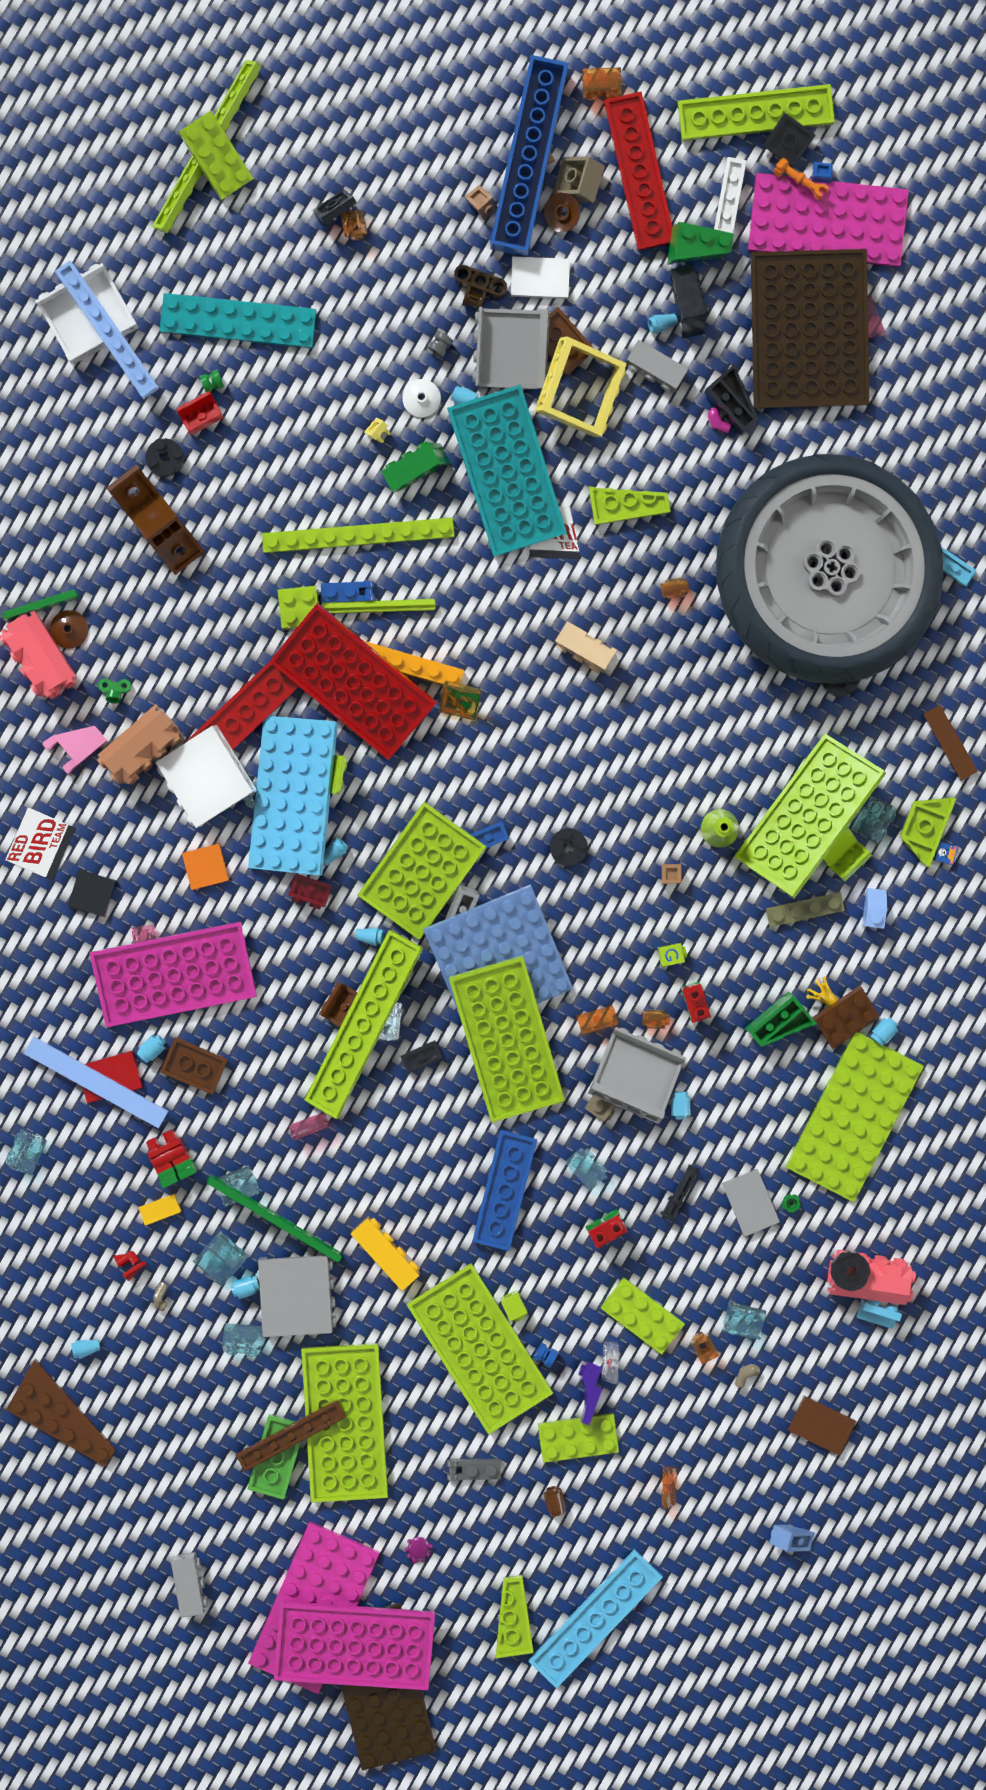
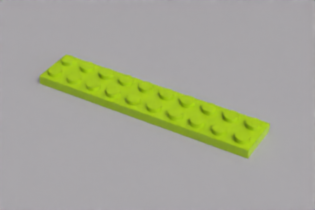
[304,930,423,1119]

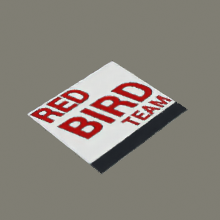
[529,507,581,559]
[6,808,75,880]

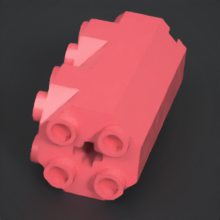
[0,611,78,699]
[827,1250,916,1305]

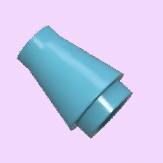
[648,313,678,334]
[324,837,348,865]
[355,927,384,946]
[71,1339,100,1359]

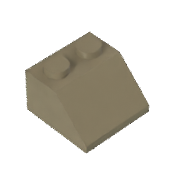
[552,156,605,203]

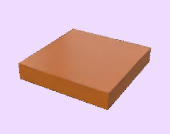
[182,843,229,890]

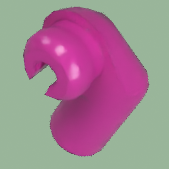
[708,408,731,433]

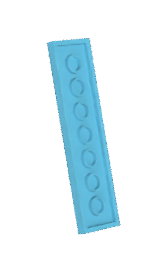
[529,1549,663,1688]

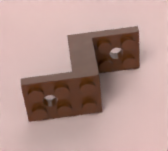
[106,464,205,575]

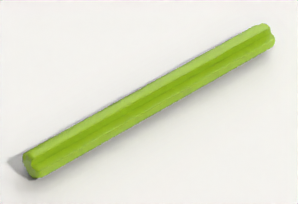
[322,599,436,614]

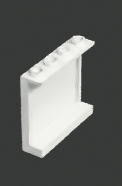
[35,263,139,365]
[156,725,257,828]

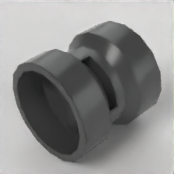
[427,330,453,358]

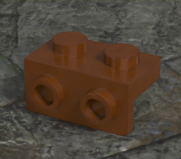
[319,982,358,1027]

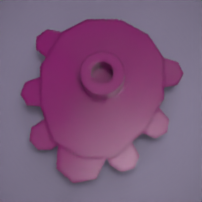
[405,1537,433,1564]

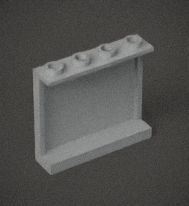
[472,307,550,390]
[588,1027,686,1124]
[258,1255,336,1337]

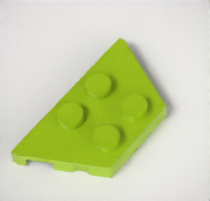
[899,797,956,867]

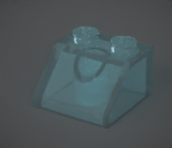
[193,1231,249,1287]

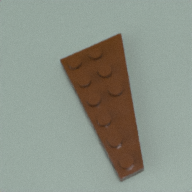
[6,1359,116,1467]

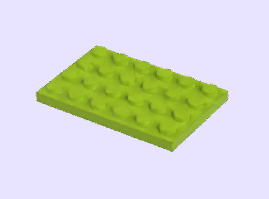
[357,802,487,940]

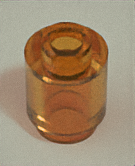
[660,577,689,599]
[642,1009,670,1029]

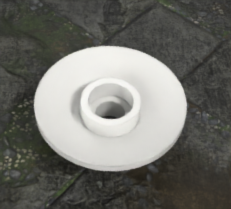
[403,379,441,418]

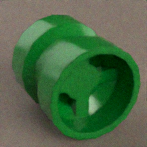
[200,369,224,393]

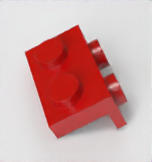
[176,391,224,436]

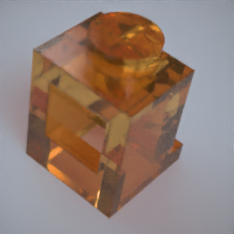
[341,210,367,241]
[690,1332,719,1364]

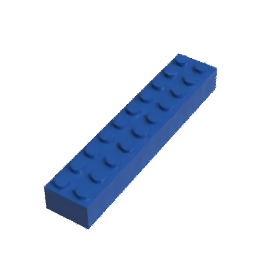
[490,55,569,257]

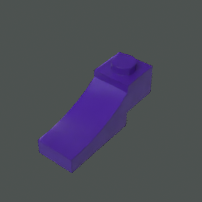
[578,1362,603,1425]

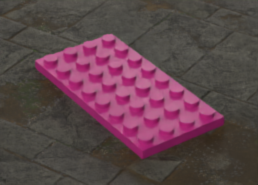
[748,173,909,268]
[89,921,257,1027]
[248,1521,380,1694]
[274,1601,435,1690]

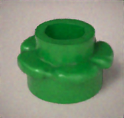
[782,1194,801,1213]

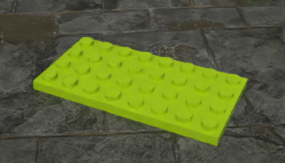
[734,734,887,898]
[449,955,565,1123]
[785,1032,924,1202]
[406,1263,553,1434]
[301,1343,388,1503]

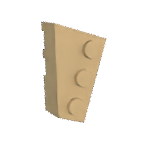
[555,621,617,673]

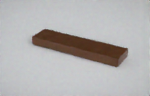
[922,705,978,781]

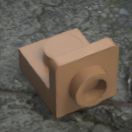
[465,185,498,220]

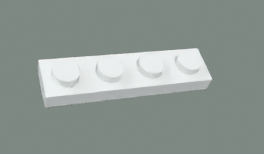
[714,157,746,233]

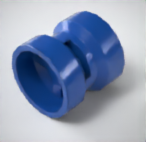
[532,1342,558,1368]

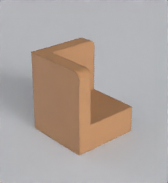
[661,864,681,884]

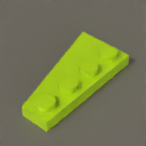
[588,487,671,525]
[496,1575,533,1658]

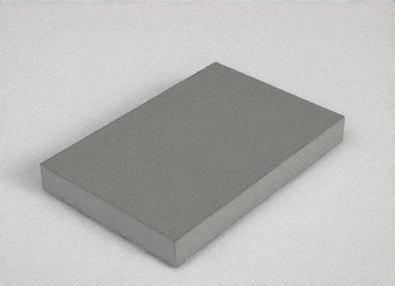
[722,1169,780,1237]

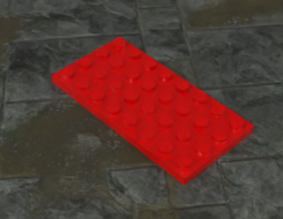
[269,603,437,760]

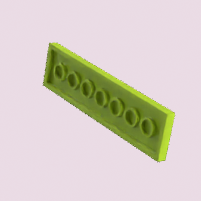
[677,84,835,141]

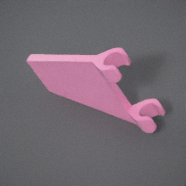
[43,726,107,773]

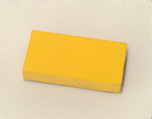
[138,1193,182,1225]

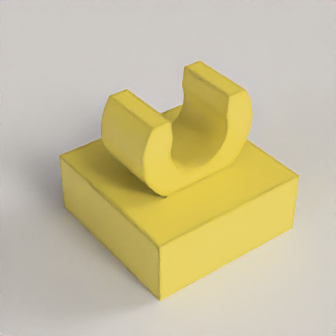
[364,418,391,443]

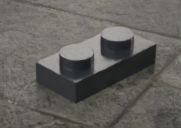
[400,1040,443,1074]

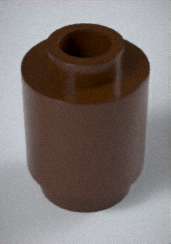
[543,1486,566,1517]

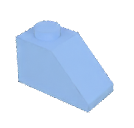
[862,888,887,929]

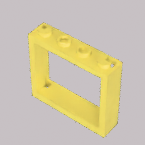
[535,336,627,437]

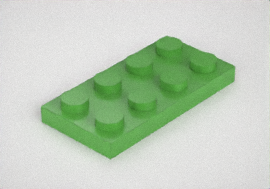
[247,1414,300,1500]

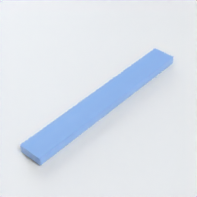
[55,260,159,399]
[24,1036,168,1128]

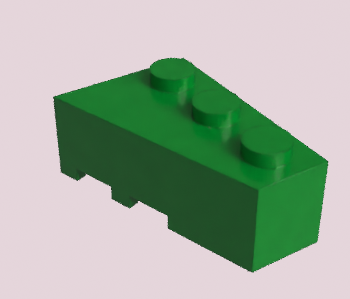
[667,222,734,265]
[381,441,451,492]
[745,991,817,1047]

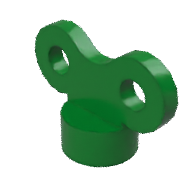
[98,678,132,704]

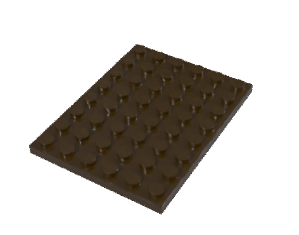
[750,249,869,409]

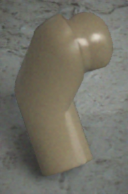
[153,1282,169,1311]
[735,1364,760,1388]

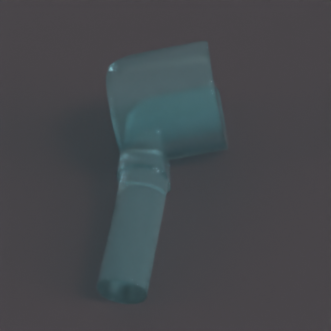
[245,781,257,810]

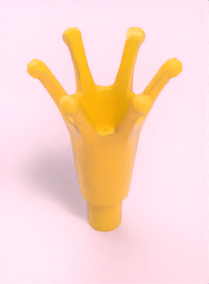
[806,976,839,1006]

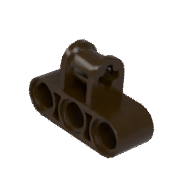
[454,265,507,311]

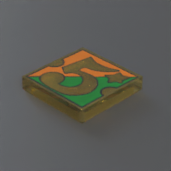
[439,681,482,721]

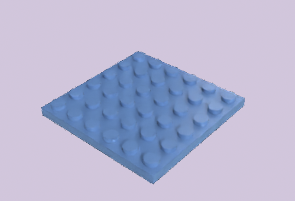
[423,884,573,1013]

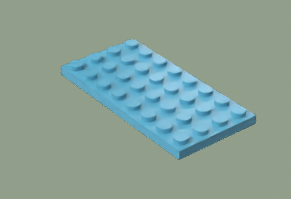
[248,716,338,876]

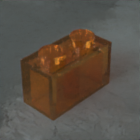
[582,67,622,100]

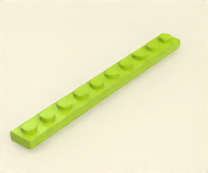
[152,60,262,233]
[262,517,454,553]

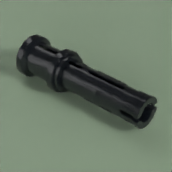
[660,1164,700,1222]

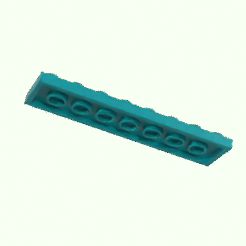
[160,293,317,349]

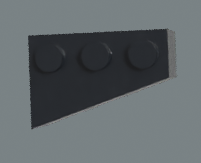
[670,264,708,339]
[704,363,759,436]

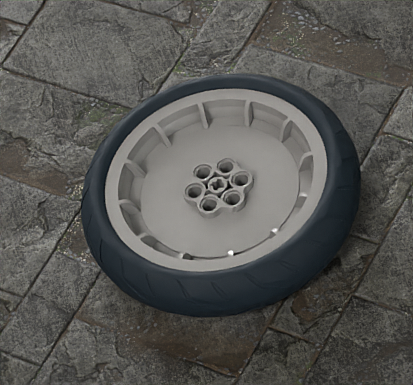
[716,454,943,684]

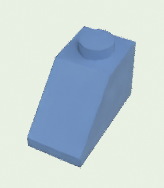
[770,1525,815,1552]

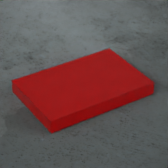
[82,1050,143,1103]

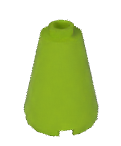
[701,809,739,848]

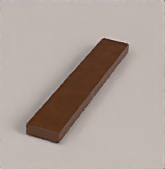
[236,1399,347,1472]

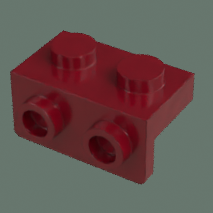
[288,873,333,910]

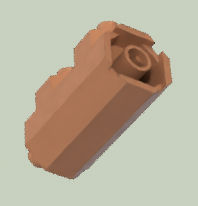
[97,704,183,785]

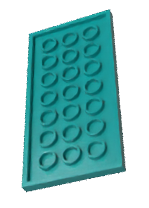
[447,384,567,557]

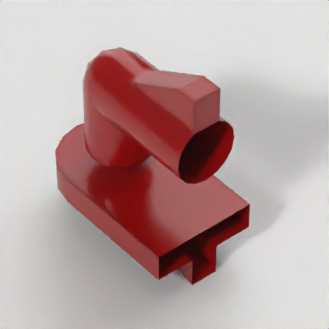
[113,1251,147,1281]

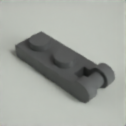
[447,1458,501,1481]

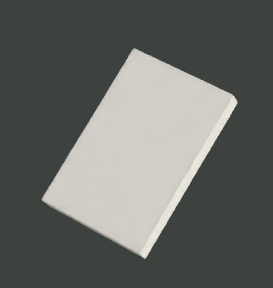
[511,257,570,299]

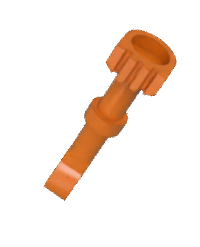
[773,158,829,201]

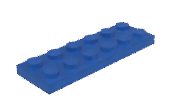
[472,1129,537,1251]

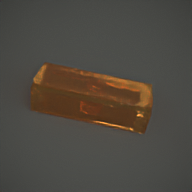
[576,1005,619,1035]
[661,1466,677,1509]

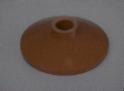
[544,192,580,232]
[50,610,88,649]

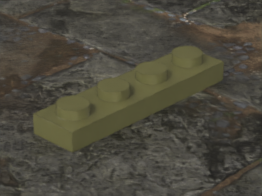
[765,892,845,927]

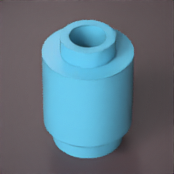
[451,386,479,405]
[871,1017,898,1046]
[137,1034,166,1063]
[671,1092,691,1119]
[231,1275,260,1300]

